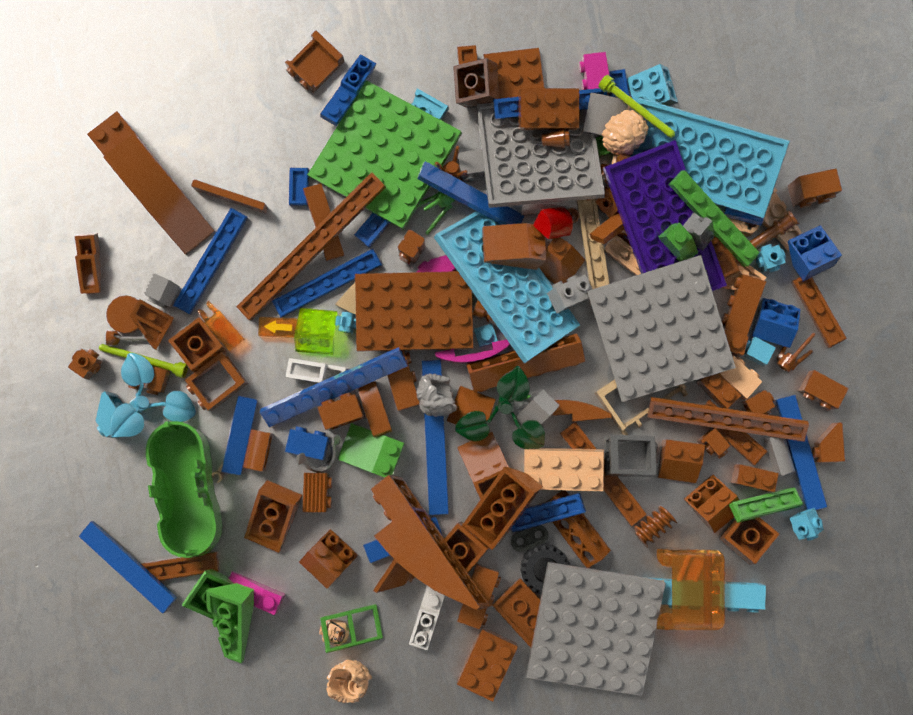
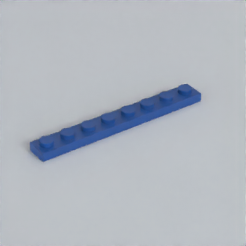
[260,347,408,427]

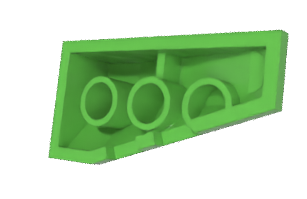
[206,583,254,663]

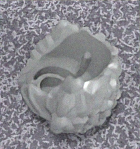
[416,373,457,417]

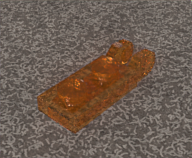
[197,301,245,352]

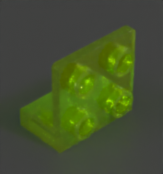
[294,308,338,355]

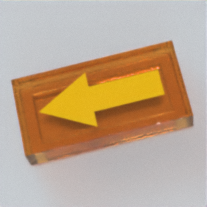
[258,317,298,338]

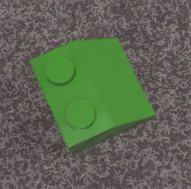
[182,569,233,620]

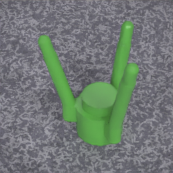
[418,191,455,235]

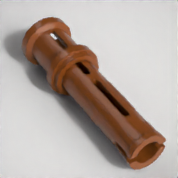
[750,210,800,249]

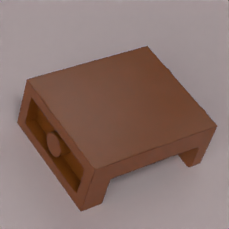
[285,30,345,93]

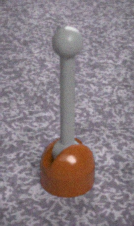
[106,330,148,346]

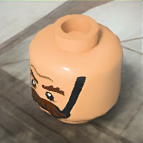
[319,619,349,646]

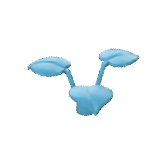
[110,353,196,438]

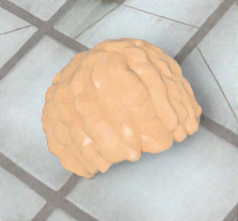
[602,110,649,156]
[326,660,372,703]

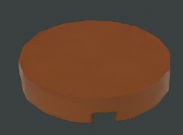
[106,295,139,334]

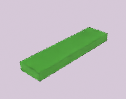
[729,487,803,523]

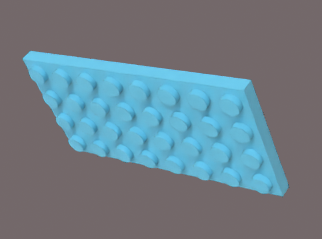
[631,98,790,218]
[434,211,580,364]

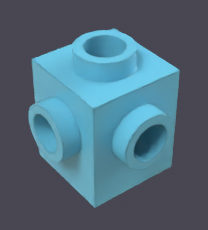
[756,244,786,273]
[790,508,824,541]

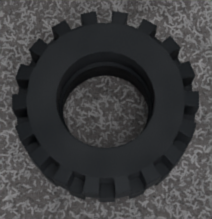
[520,544,570,595]

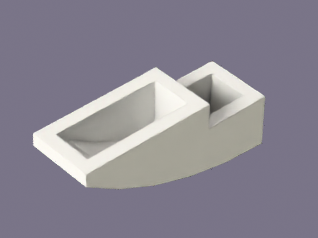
[286,358,349,383]

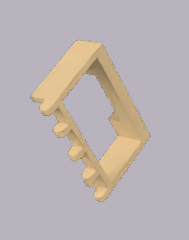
[595,379,688,435]

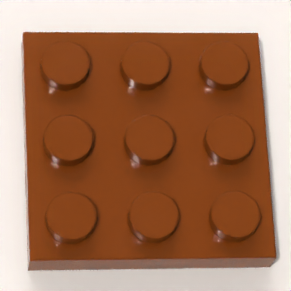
[483,48,544,103]

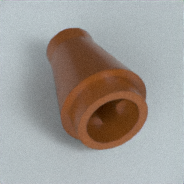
[542,129,570,148]

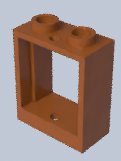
[185,352,249,411]

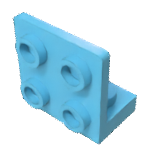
[627,64,678,105]

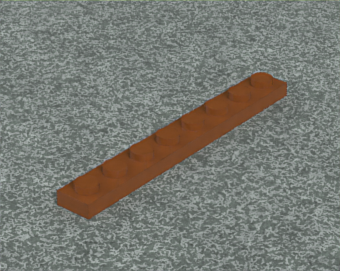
[648,397,809,442]

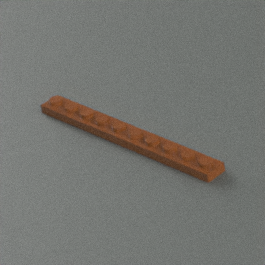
[236,172,386,321]

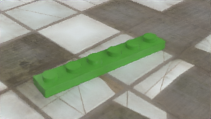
[669,170,760,267]

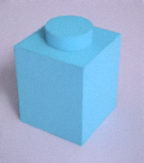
[743,337,776,366]

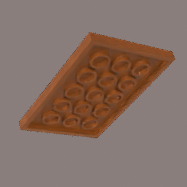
[355,271,473,352]

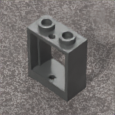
[604,435,658,477]

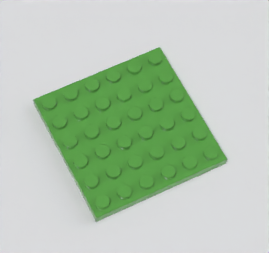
[307,80,462,230]

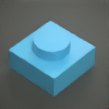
[474,324,498,348]

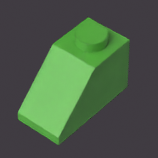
[658,223,698,262]

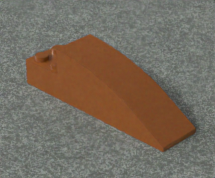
[87,111,215,255]
[371,475,490,610]

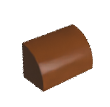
[243,429,273,472]

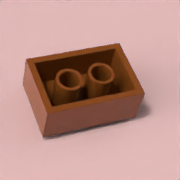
[519,88,579,130]
[457,626,518,702]

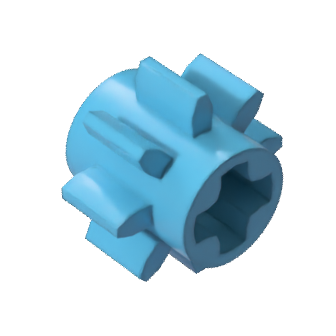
[335,312,356,334]

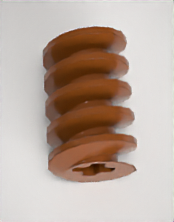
[634,506,677,548]

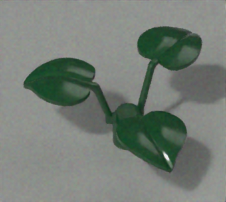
[455,366,545,449]

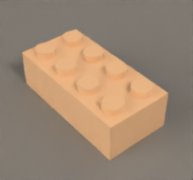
[524,448,604,491]

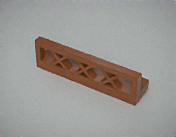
[544,490,611,568]

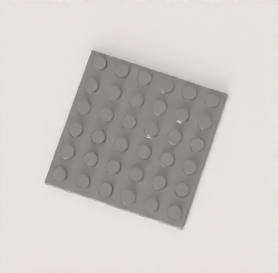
[477,103,605,208]
[587,255,736,402]
[526,562,666,696]

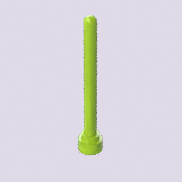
[598,75,675,138]
[99,344,188,378]

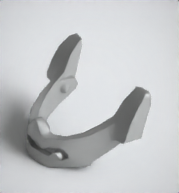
[296,434,341,473]

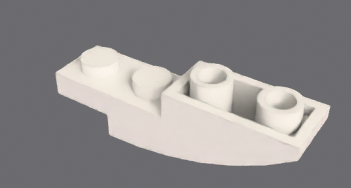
[409,586,445,650]

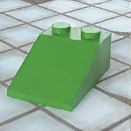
[338,423,405,478]

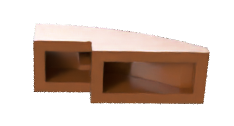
[74,233,101,294]
[357,380,392,438]
[551,400,612,422]

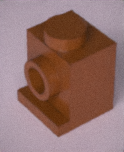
[697,428,730,459]

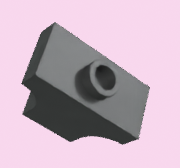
[683,213,715,251]

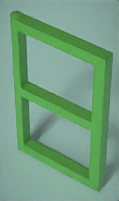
[320,604,383,653]

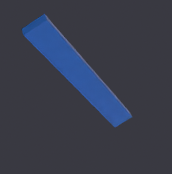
[422,360,449,515]

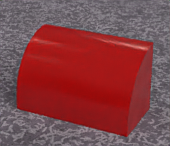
[533,207,573,239]

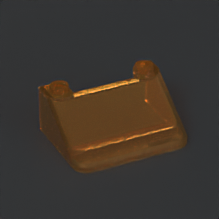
[657,547,725,631]

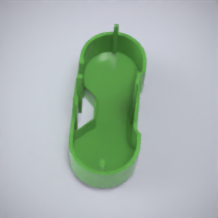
[146,421,223,558]

